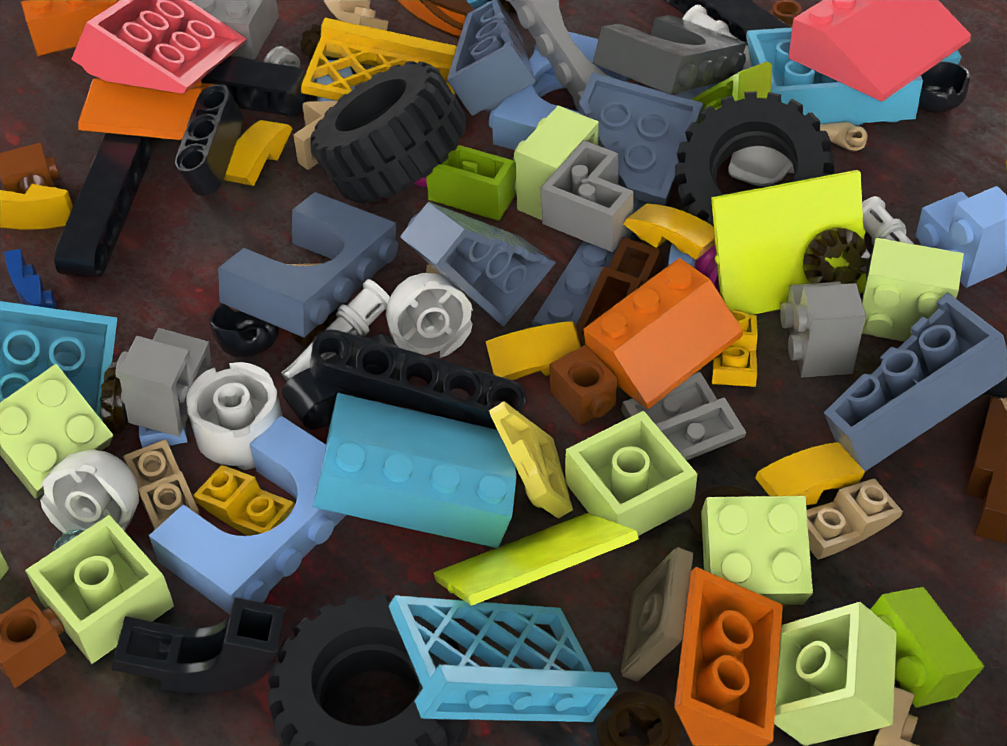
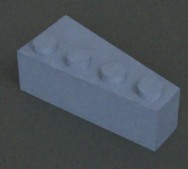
[447,0,536,116]
[400,202,556,327]
[824,292,1007,471]

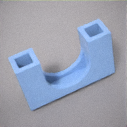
[489,32,630,150]
[149,416,346,615]

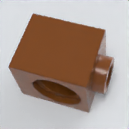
[0,142,60,194]
[550,345,617,425]
[0,596,66,688]

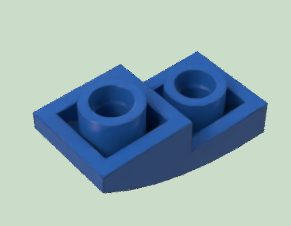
[4,249,57,309]

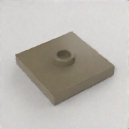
[621,547,693,682]

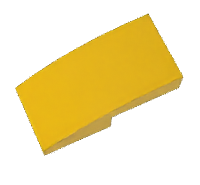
[224,120,293,186]
[0,184,73,230]
[623,203,715,260]
[712,310,758,387]
[485,321,581,380]
[755,442,865,505]
[193,465,295,536]

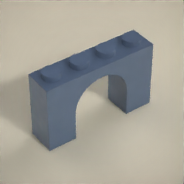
[218,192,398,337]

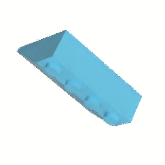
[746,28,923,125]
[0,301,117,420]
[313,393,516,548]

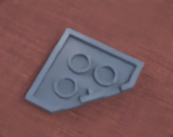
[579,72,703,206]

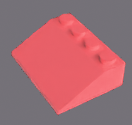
[71,0,247,94]
[789,0,971,102]

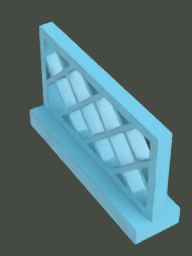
[388,596,618,722]

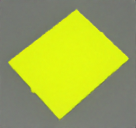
[711,170,866,315]
[433,513,639,606]

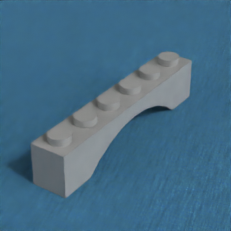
[506,0,613,111]

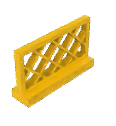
[301,18,457,101]

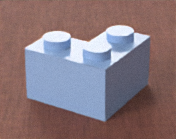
[915,186,1007,288]

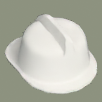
[728,146,794,187]

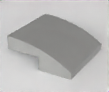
[621,372,747,461]

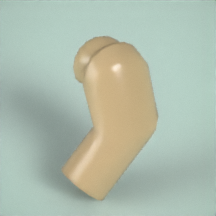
[820,122,868,151]

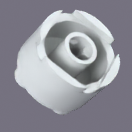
[187,362,282,470]

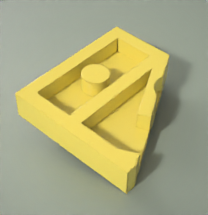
[489,402,573,519]

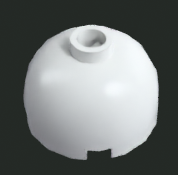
[386,273,473,358]
[40,449,139,538]

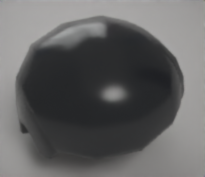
[918,62,970,113]
[209,304,279,357]

